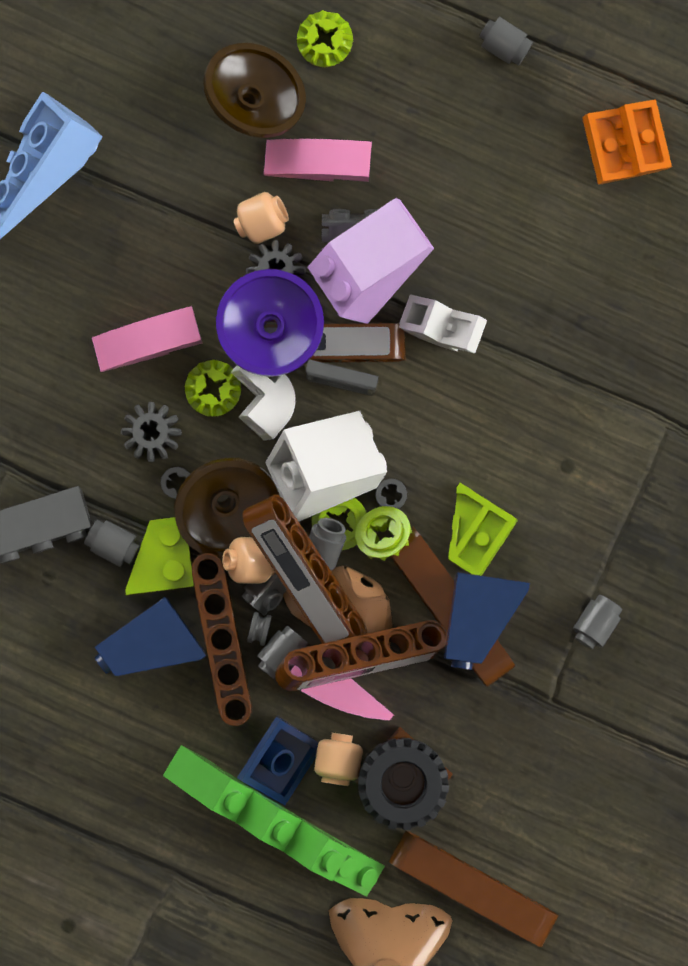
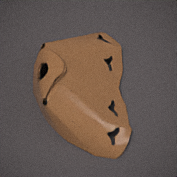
[283,566,393,661]
[329,898,452,966]

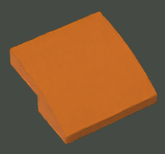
[582,99,672,185]

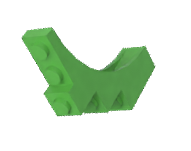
[163,745,385,897]

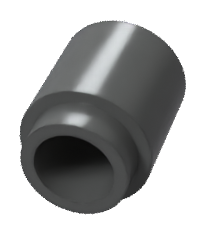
[479,17,533,66]
[309,518,346,570]
[84,519,140,567]
[573,595,622,650]
[257,625,308,679]

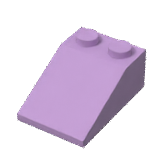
[308,198,434,324]

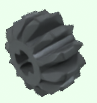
[246,240,306,275]
[121,402,182,463]

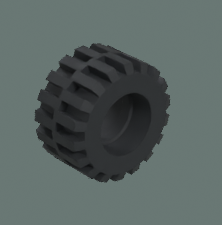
[358,738,449,830]

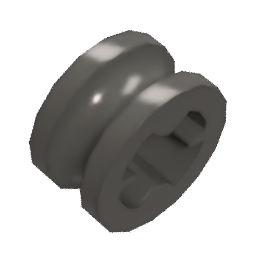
[161,467,190,499]
[375,479,407,509]
[247,612,272,646]

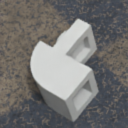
[399,294,487,353]
[231,366,295,440]

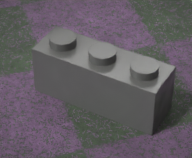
[0,486,93,564]

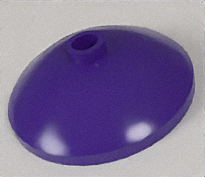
[216,269,324,376]

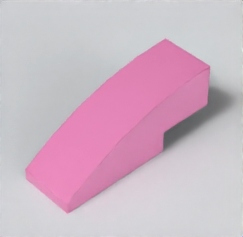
[264,139,372,182]
[92,306,202,372]
[290,665,394,721]

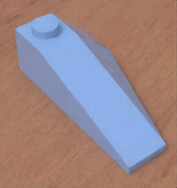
[0,92,102,239]

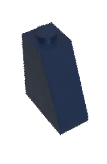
[444,572,530,670]
[94,597,208,676]

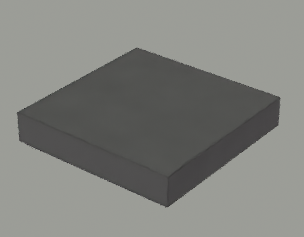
[306,360,379,396]

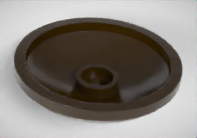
[203,43,306,138]
[174,458,279,558]

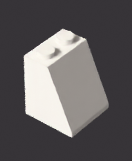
[265,411,387,521]

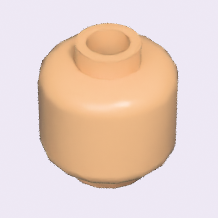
[234,192,289,244]
[222,537,275,584]
[314,733,363,786]

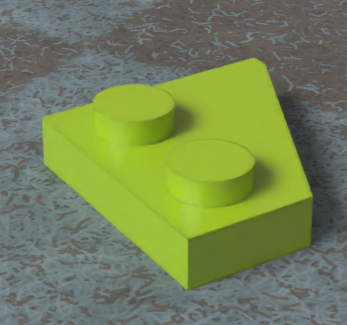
[448,483,518,576]
[125,517,194,595]

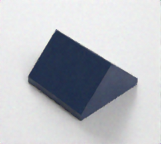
[237,716,319,805]

